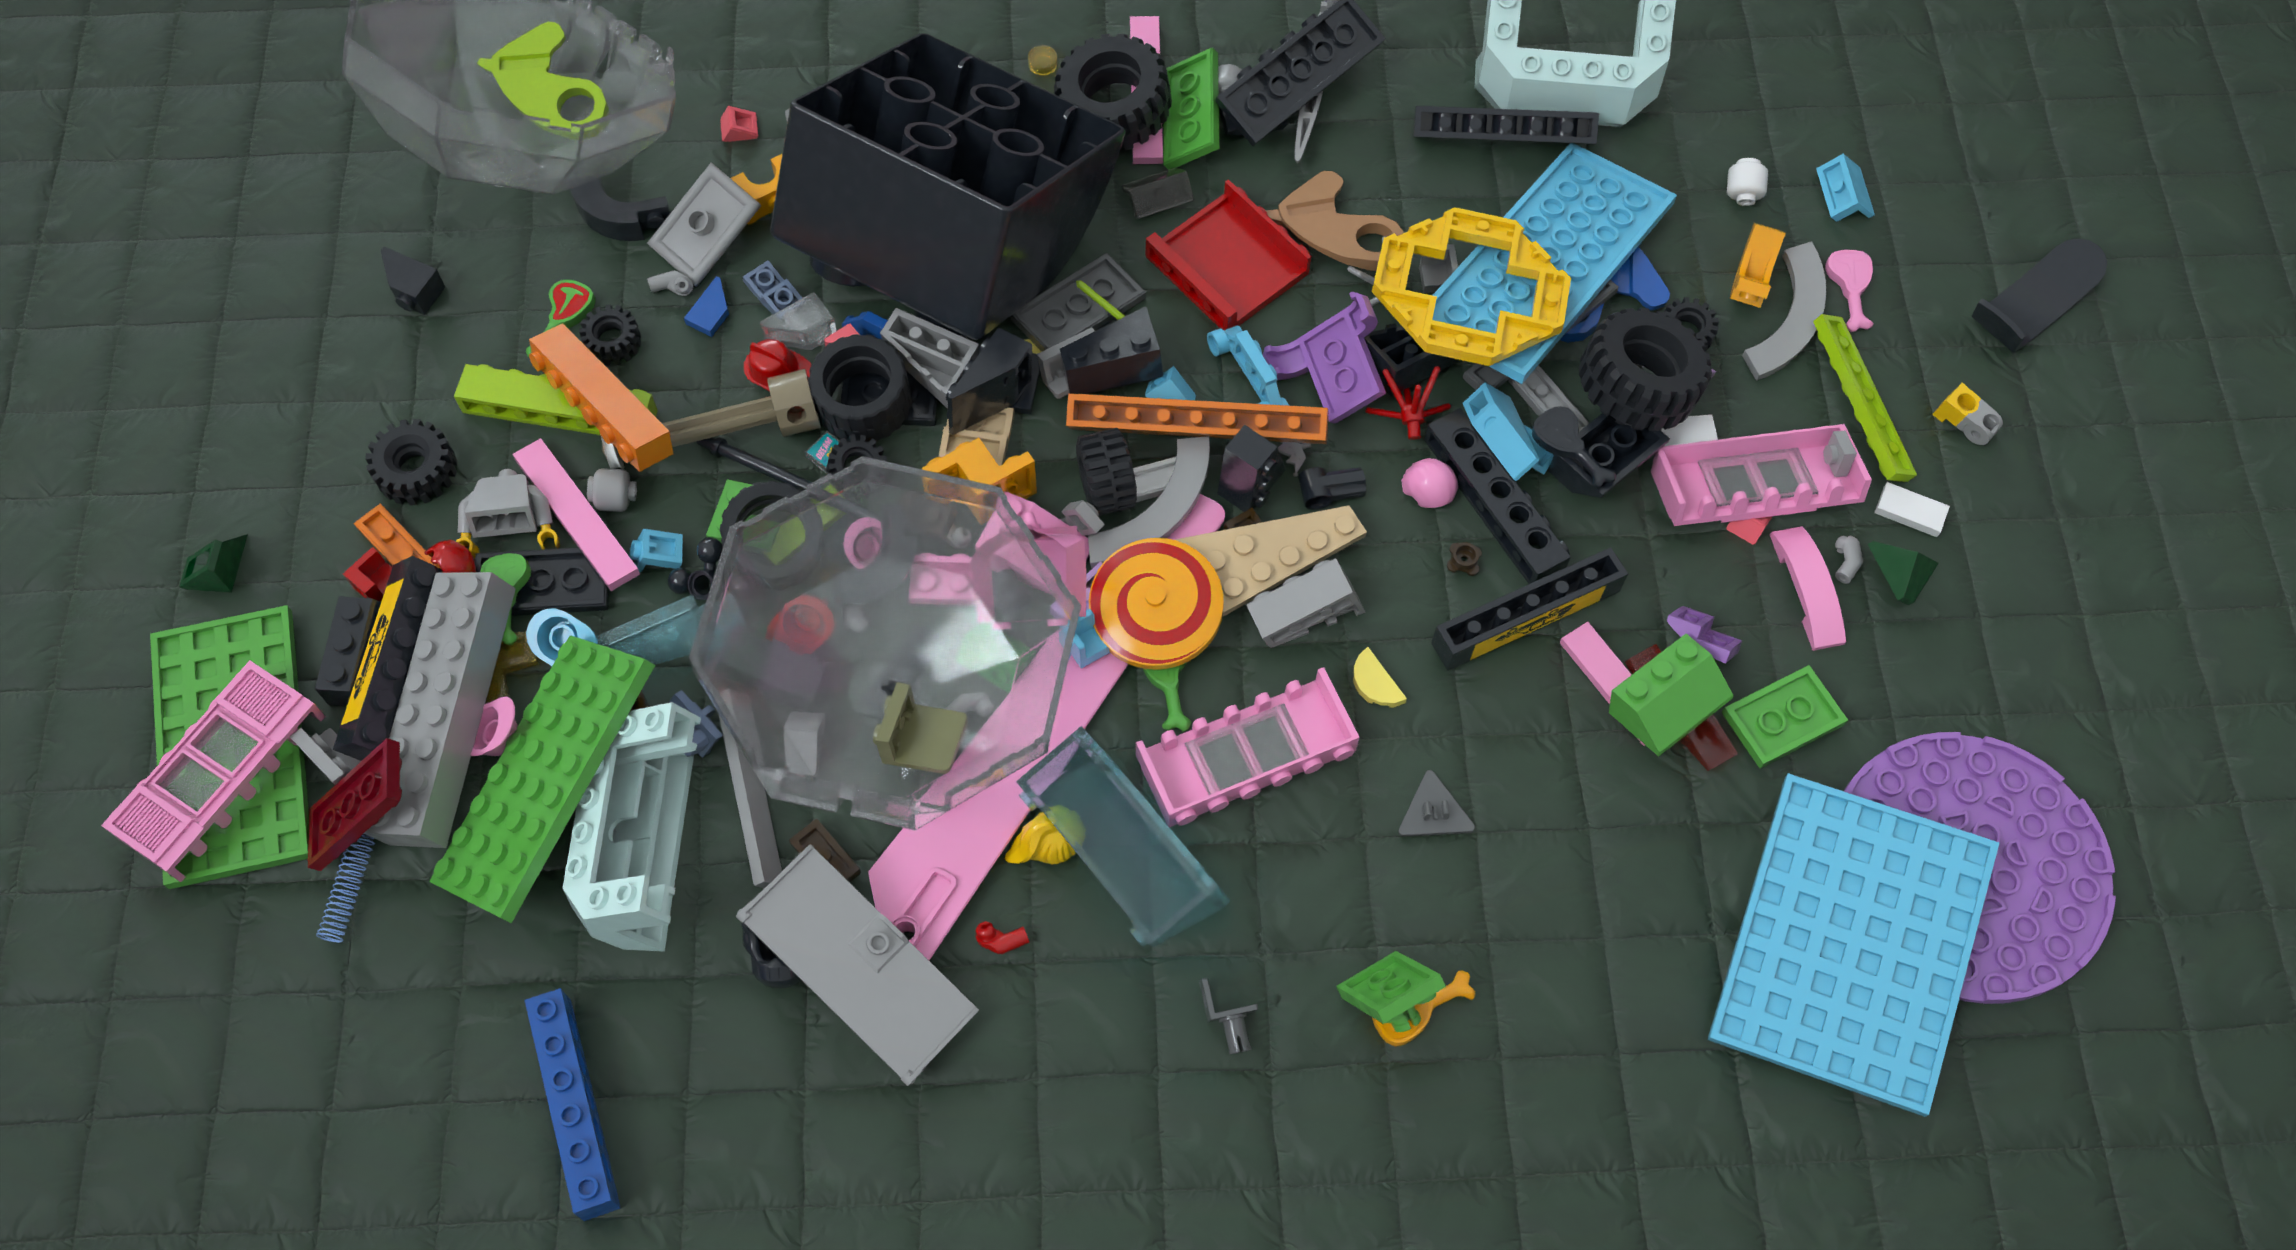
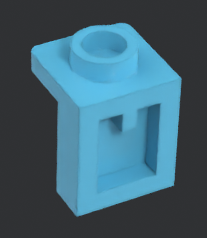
[630,528,683,572]

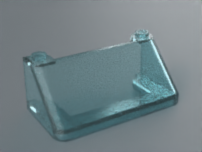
[1016,726,1231,948]

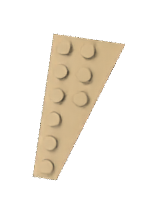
[1175,506,1367,616]

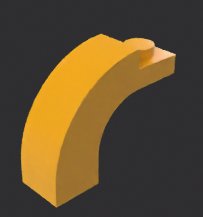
[1730,223,1786,308]

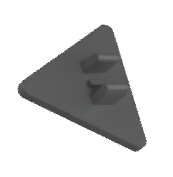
[1398,770,1475,837]

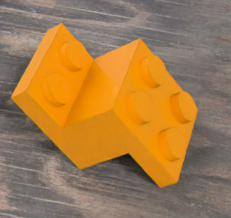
[922,437,1037,523]

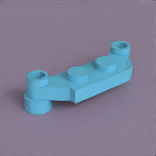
[1207,325,1289,406]

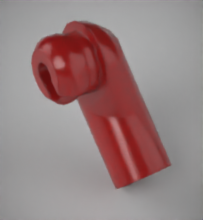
[975,922,1030,954]

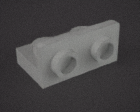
[290,728,361,785]

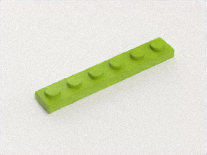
[1813,314,1917,482]

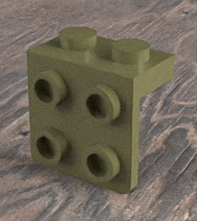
[873,682,968,774]

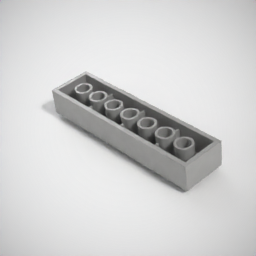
[363,572,516,848]

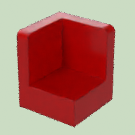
[343,547,392,602]

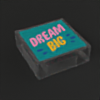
[805,431,839,475]

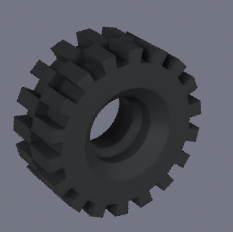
[365,419,457,506]

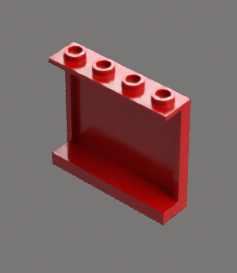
[1145,179,1311,330]

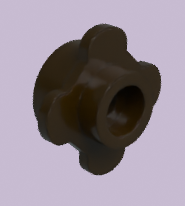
[1447,542,1482,576]

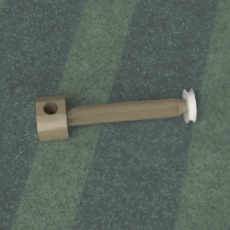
[600,369,821,470]

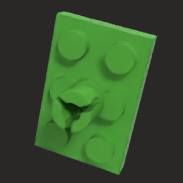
[1336,951,1446,1032]

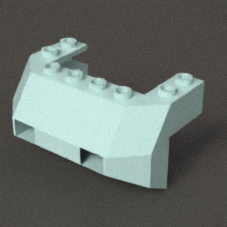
[1475,0,1676,127]
[563,702,701,952]

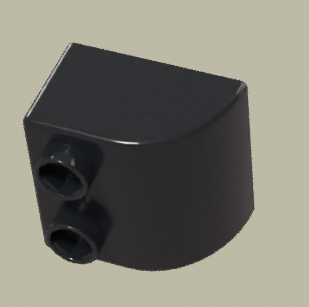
[770,33,1125,340]

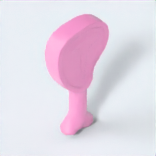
[1825,250,1873,332]

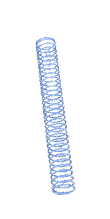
[316,835,375,943]

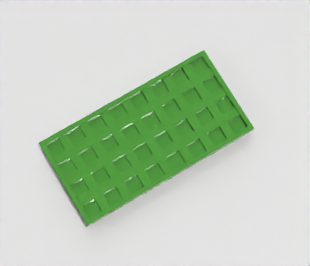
[150,605,309,889]
[429,635,655,923]

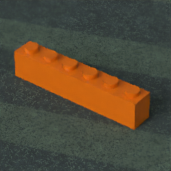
[529,323,673,472]

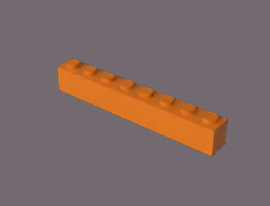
[1066,394,1329,444]

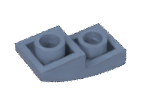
[743,260,806,321]

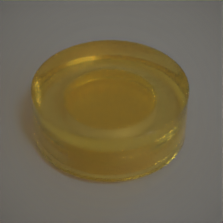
[1028,45,1057,75]

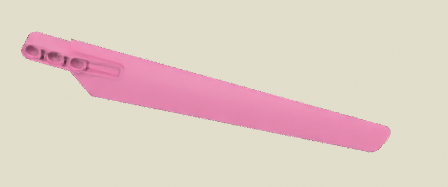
[868,494,1225,961]

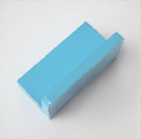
[1816,154,1875,222]

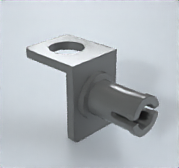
[1199,977,1259,1055]

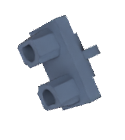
[669,690,723,758]

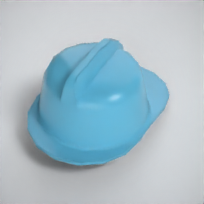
[526,608,598,666]

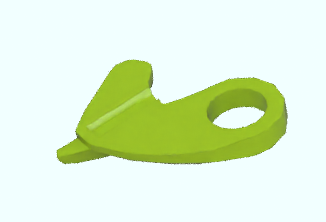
[477,21,609,139]

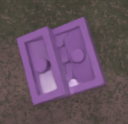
[1667,606,1742,664]

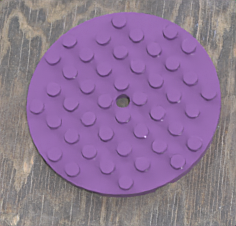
[1844,732,2116,1004]

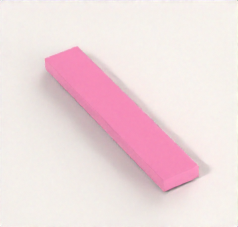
[1130,16,1163,164]
[512,438,640,591]

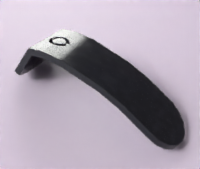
[1971,238,2107,353]

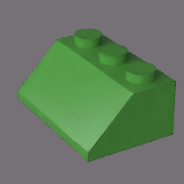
[1609,634,1733,757]

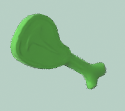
[480,553,531,646]
[1142,663,1191,731]

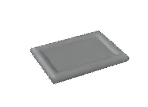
[647,162,762,287]

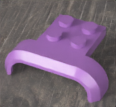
[1263,292,1386,424]

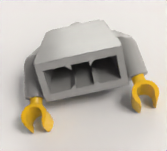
[456,469,560,559]

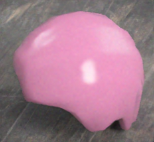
[1401,458,1458,508]

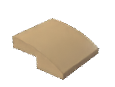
[939,408,1015,466]

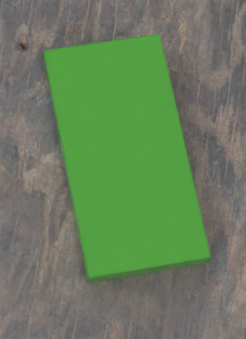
[1163,47,1219,170]

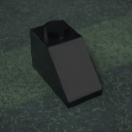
[381,247,445,315]

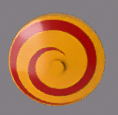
[1089,538,1224,670]

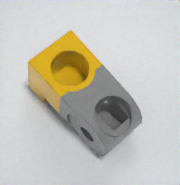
[1932,383,2003,445]

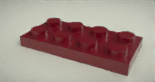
[308,738,402,871]

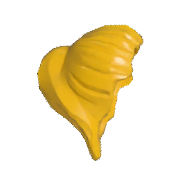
[1005,807,1085,865]

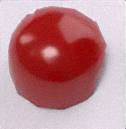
[424,539,476,573]

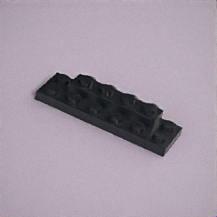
[1214,0,1386,147]

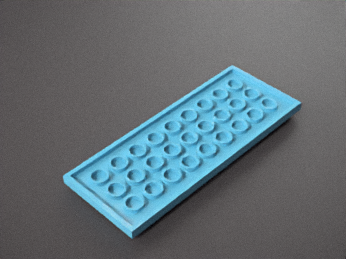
[1432,143,1677,384]

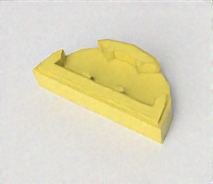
[1353,647,1407,708]

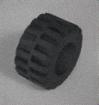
[1076,428,1137,516]

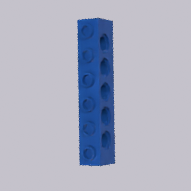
[525,988,621,1221]

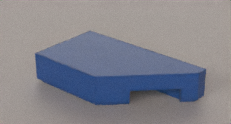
[684,276,729,337]
[842,311,888,339]

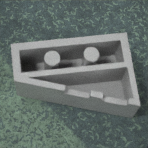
[880,308,980,409]
[1247,558,1365,648]

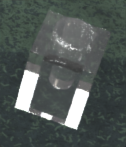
[760,292,837,350]

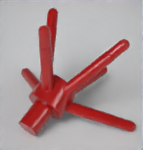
[1365,366,1451,440]

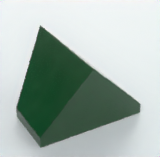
[179,534,248,593]
[1868,541,1939,605]

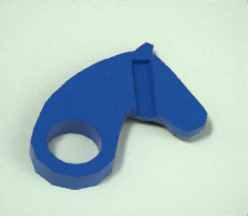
[1560,247,1670,343]

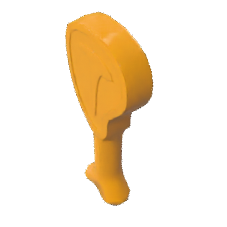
[1372,970,1475,1047]

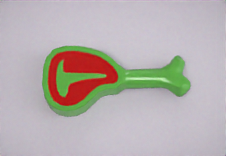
[526,280,596,357]

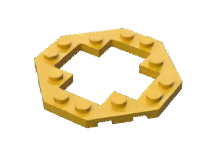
[1372,207,1571,366]

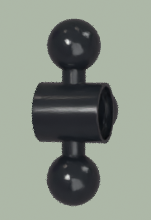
[667,537,752,600]

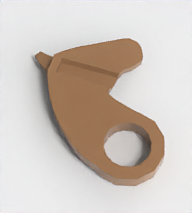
[1265,171,1404,271]

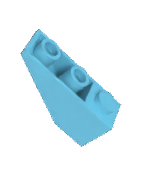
[1463,382,1540,481]

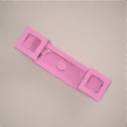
[1770,526,1846,651]

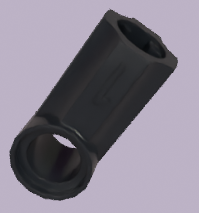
[1298,467,1366,510]

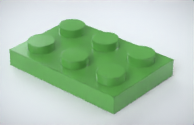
[1721,665,1848,769]

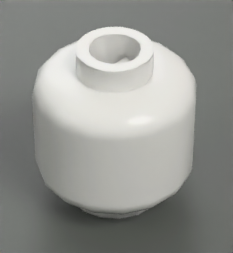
[1727,158,1768,206]

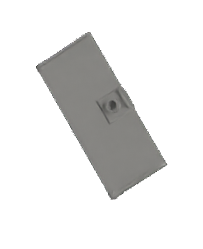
[735,844,979,1086]

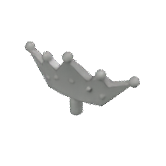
[1276,441,1311,477]

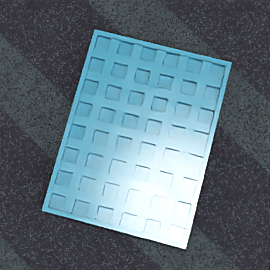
[1707,773,1999,1117]

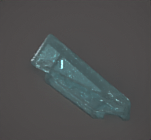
[596,593,744,665]

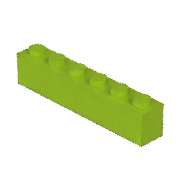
[454,364,658,435]

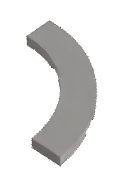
[1742,241,1826,381]
[1088,436,1210,568]

